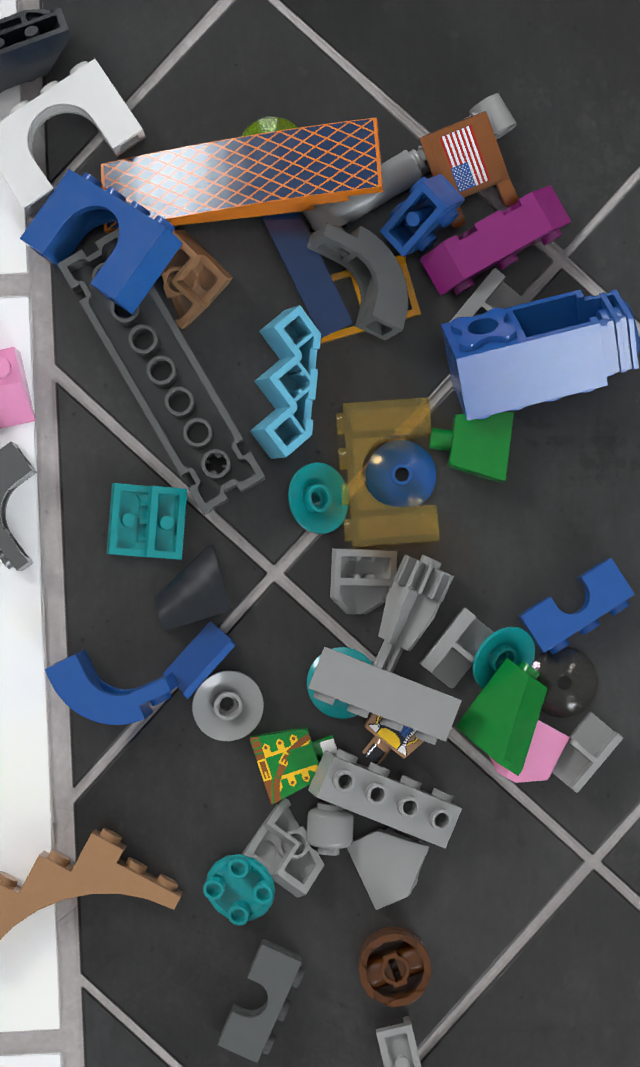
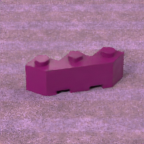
[420,185,572,296]

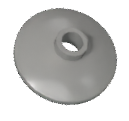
[192,670,264,741]

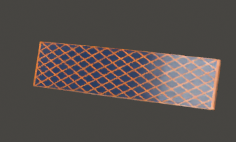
[101,117,384,234]

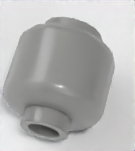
[306,802,354,856]

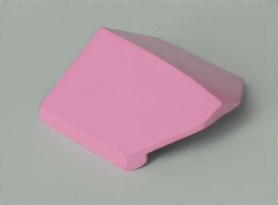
[489,720,570,783]

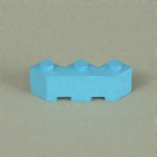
[250,305,321,459]

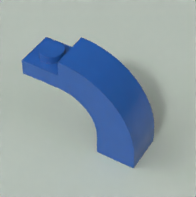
[44,649,178,725]

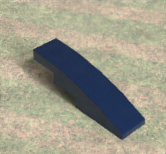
[260,212,353,338]

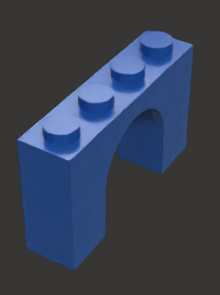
[20,169,183,314]

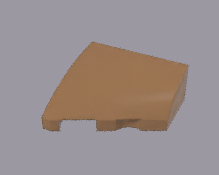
[161,230,233,329]

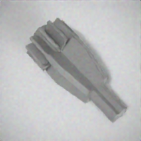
[373,554,454,673]

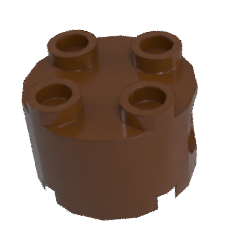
[358,926,432,1007]

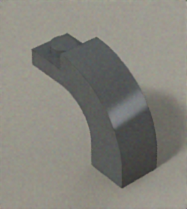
[307,223,408,341]
[0,441,37,571]

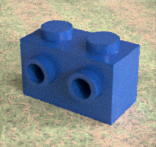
[380,174,465,257]

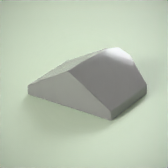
[330,548,397,614]

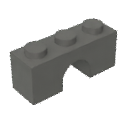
[218,938,306,1063]

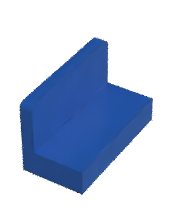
[163,621,237,699]

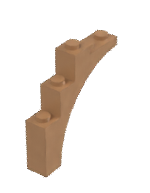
[0,828,183,940]

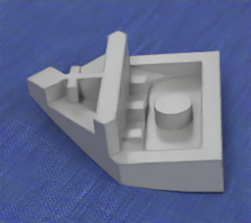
[347,827,430,910]

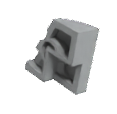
[242,798,324,898]

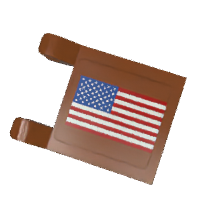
[419,111,518,228]

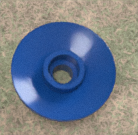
[366,440,436,511]

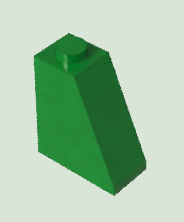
[455,658,548,776]

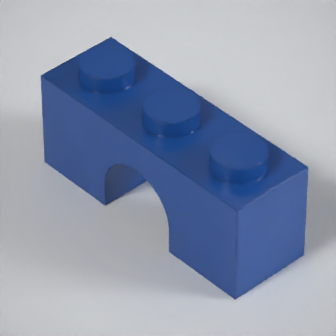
[517,558,635,654]

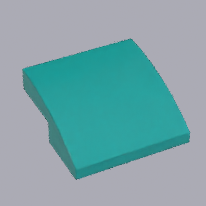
[106,483,187,560]

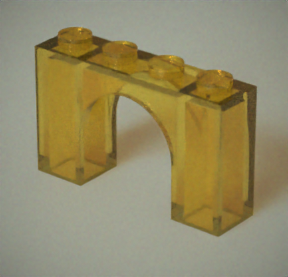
[336,397,439,549]

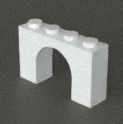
[0,59,146,215]

